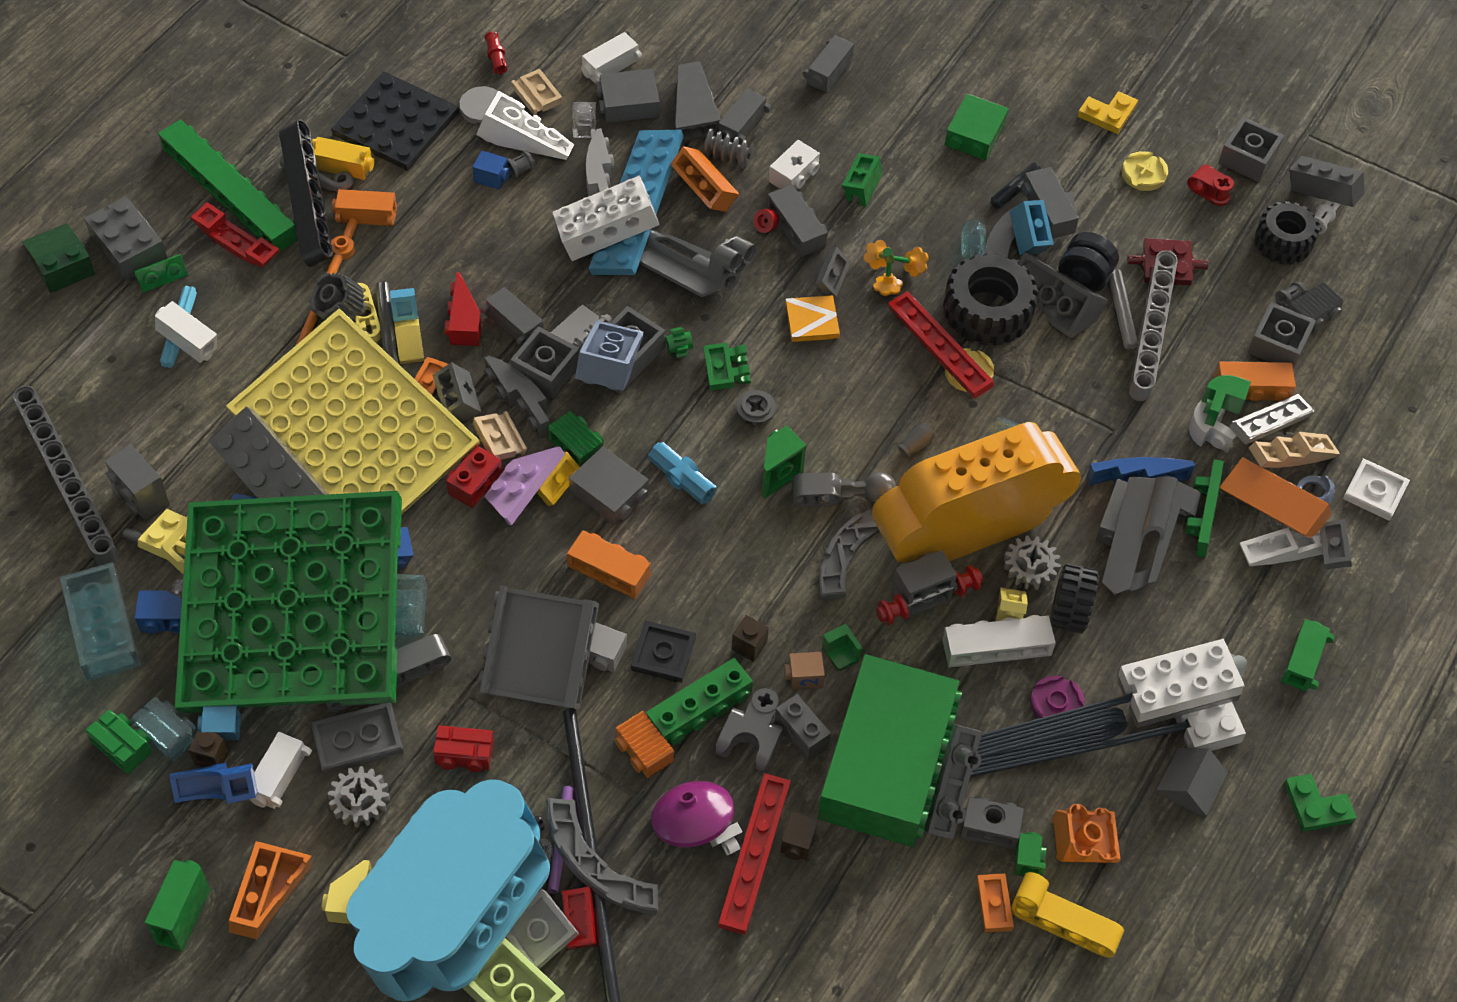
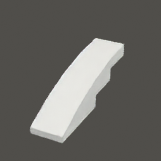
[1239,527,1323,566]

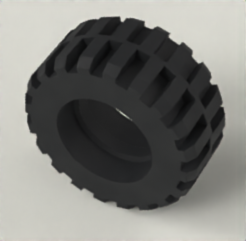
[943,253,1038,346]

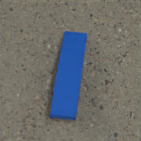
[1086,457,1195,485]

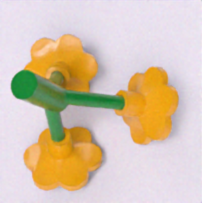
[863,240,928,296]

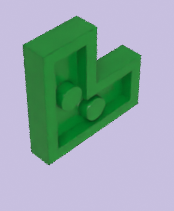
[1284,773,1357,832]

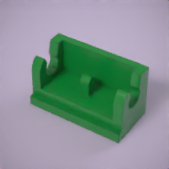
[842,153,883,207]

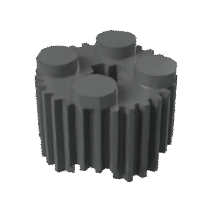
[308,272,367,320]

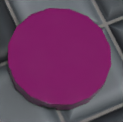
[1030,675,1085,719]

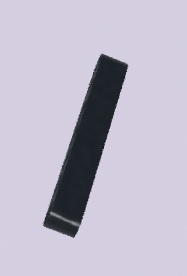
[279,120,333,267]

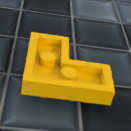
[1077,91,1138,134]

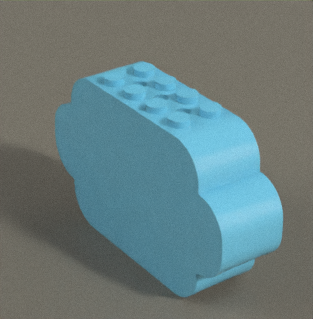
[346,780,550,1001]

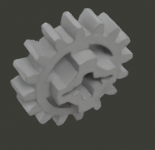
[1004,536,1061,590]
[328,766,390,827]

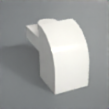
[1189,401,1237,453]

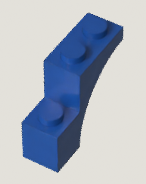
[169,763,258,804]

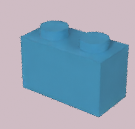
[1010,200,1054,255]

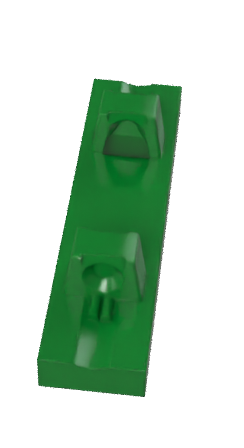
[1185,459,1224,557]

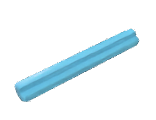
[160,286,197,368]

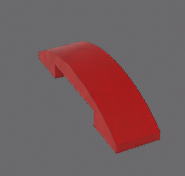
[191,202,280,267]

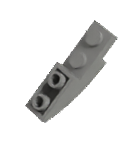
[586,129,615,197]

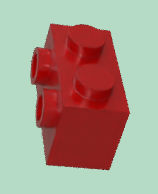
[446,445,503,509]

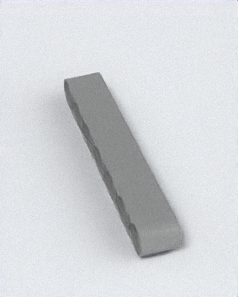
[1129,250,1178,401]

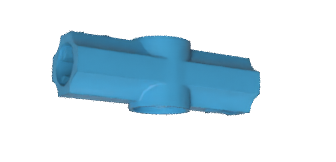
[648,442,717,504]

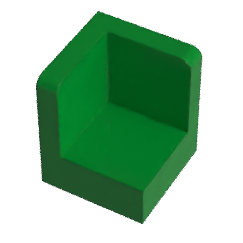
[822,624,863,671]

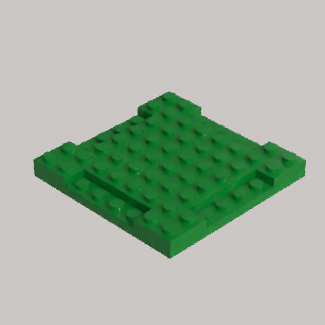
[175,491,402,713]

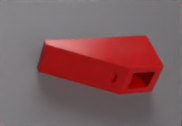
[445,272,482,346]

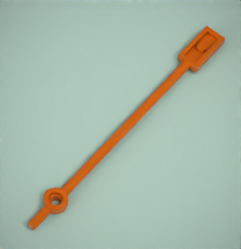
[295,218,358,346]

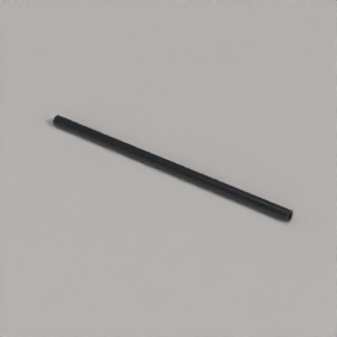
[563,708,621,1002]

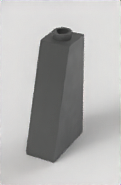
[675,61,721,142]

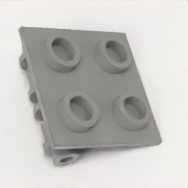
[550,305,613,350]

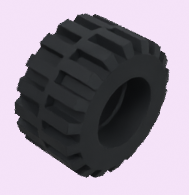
[1254,201,1320,265]
[1050,563,1099,634]

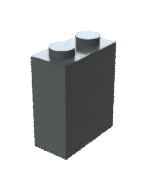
[596,69,660,123]
[569,446,649,525]

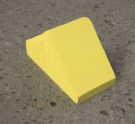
[394,319,425,364]
[996,587,1028,621]

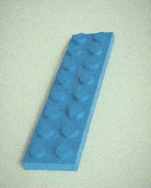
[589,130,684,275]

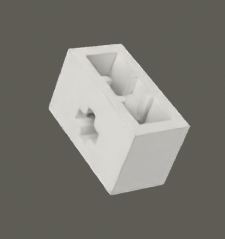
[769,140,820,189]

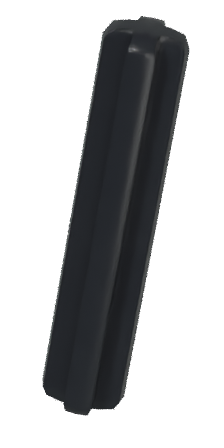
[990,162,1041,209]

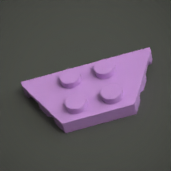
[485,447,565,525]

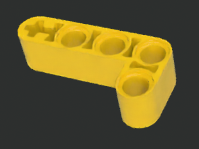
[1011,872,1124,958]

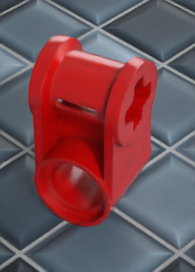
[1187,164,1234,206]

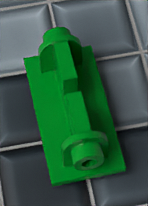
[134,254,188,293]

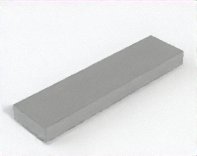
[1229,394,1314,445]

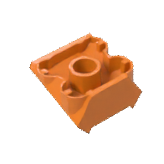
[1051,804,1120,863]

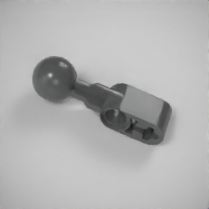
[792,472,896,507]

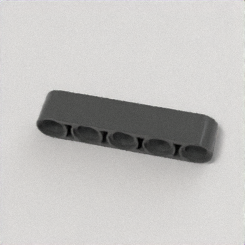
[326,634,452,712]

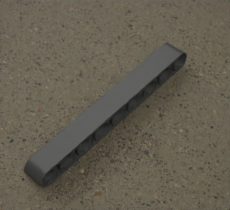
[13,386,119,568]

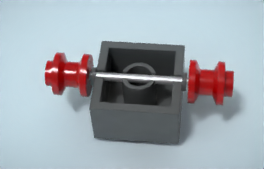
[876,550,983,626]

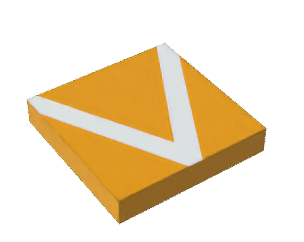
[785,295,840,342]

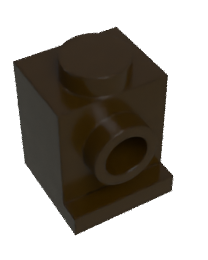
[189,731,231,767]

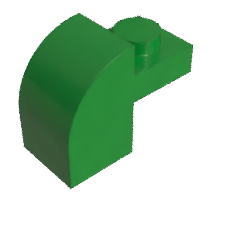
[1201,375,1251,427]

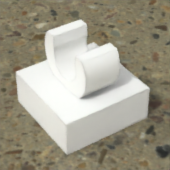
[710,822,742,855]

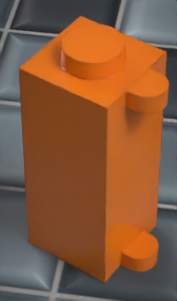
[332,189,397,226]

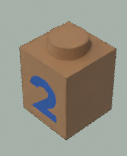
[784,652,825,690]

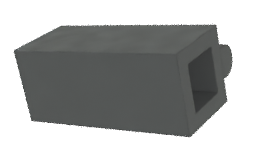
[802,35,854,93]
[718,89,772,145]
[481,287,544,346]
[1096,479,1128,546]

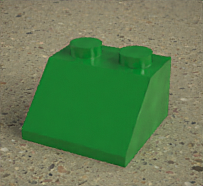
[762,425,806,499]

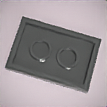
[311,703,404,774]

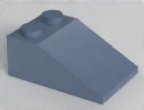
[575,320,644,391]

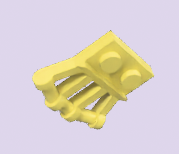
[138,509,187,575]

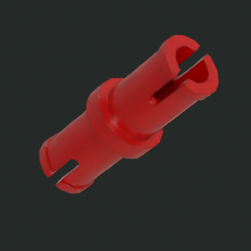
[484,31,508,75]

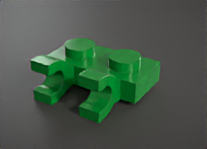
[703,342,751,391]

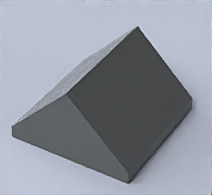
[1156,748,1228,818]

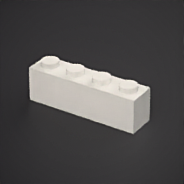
[942,615,1056,668]

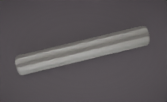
[1109,269,1138,350]

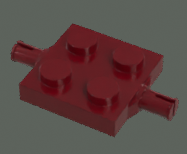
[1127,238,1208,286]

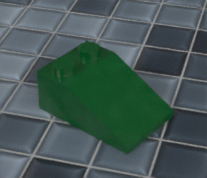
[22,223,95,293]

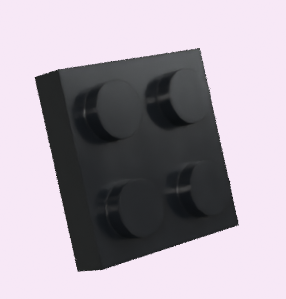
[631,620,696,683]

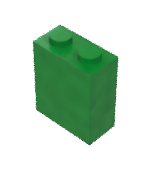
[944,93,1009,160]
[145,860,211,952]

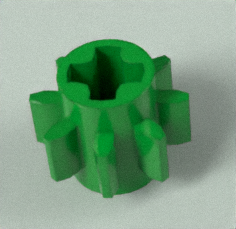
[666,327,693,358]

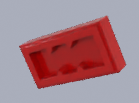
[562,887,597,949]

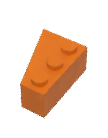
[229,841,312,939]

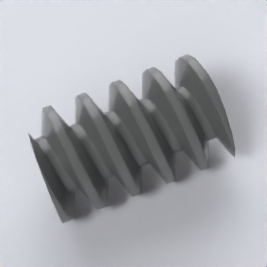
[703,128,754,169]

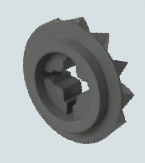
[736,390,776,425]

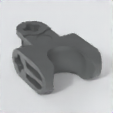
[716,688,784,773]

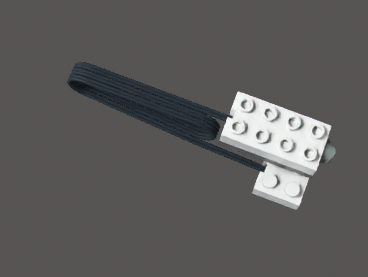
[970,639,1247,777]

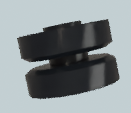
[1058,232,1119,292]

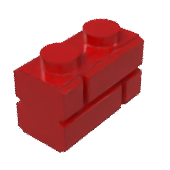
[433,725,494,772]

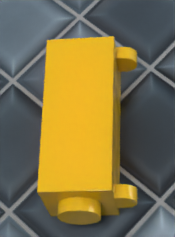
[312,136,374,180]

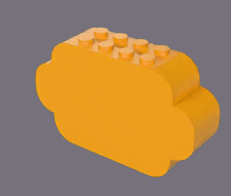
[872,422,1081,563]

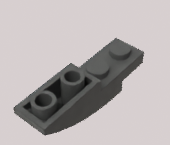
[483,356,550,438]

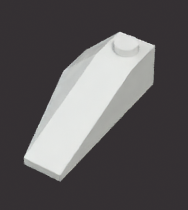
[476,92,574,160]

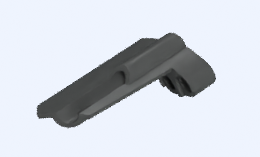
[639,230,757,297]
[1102,477,1201,595]

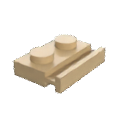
[511,69,562,115]
[472,411,527,460]

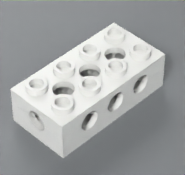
[553,175,659,261]

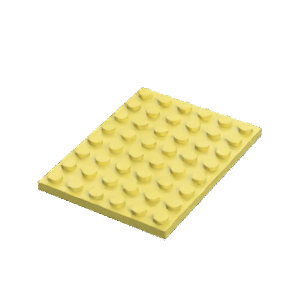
[226,309,480,515]

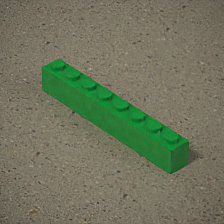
[158,119,298,251]

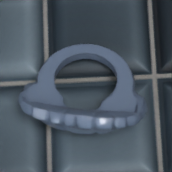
[1297,475,1335,505]

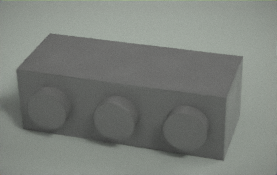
[1289,156,1365,207]
[1021,167,1079,239]
[767,184,828,257]

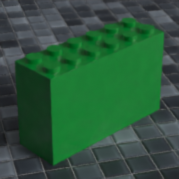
[817,654,962,847]

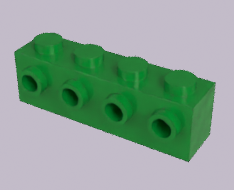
[646,658,753,745]

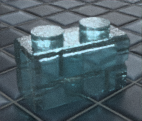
[131,697,196,762]

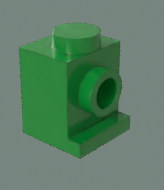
[1013,832,1046,877]

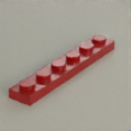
[888,291,994,399]
[718,773,791,935]

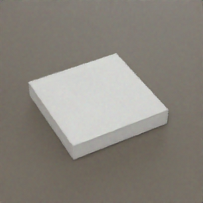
[1343,458,1410,521]

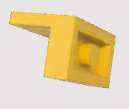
[536,452,580,506]

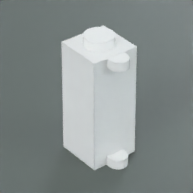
[581,32,642,84]
[155,301,217,363]
[250,732,312,809]

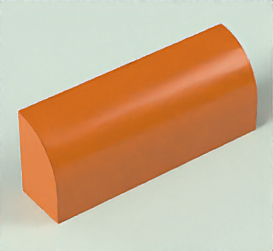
[1219,457,1331,538]

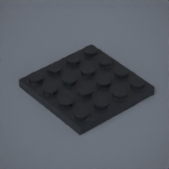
[331,71,459,171]

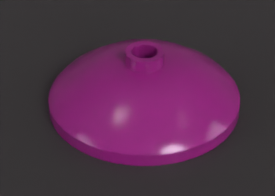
[651,781,734,847]

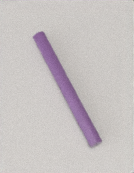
[547,786,574,894]

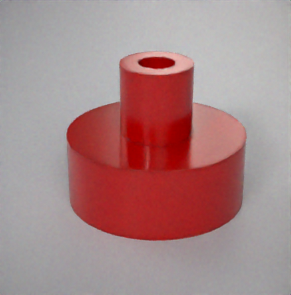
[753,209,778,233]

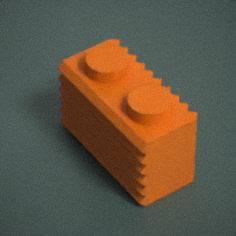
[614,711,674,778]

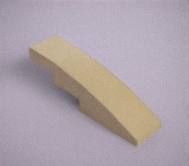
[1249,432,1340,468]

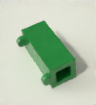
[1281,619,1335,691]

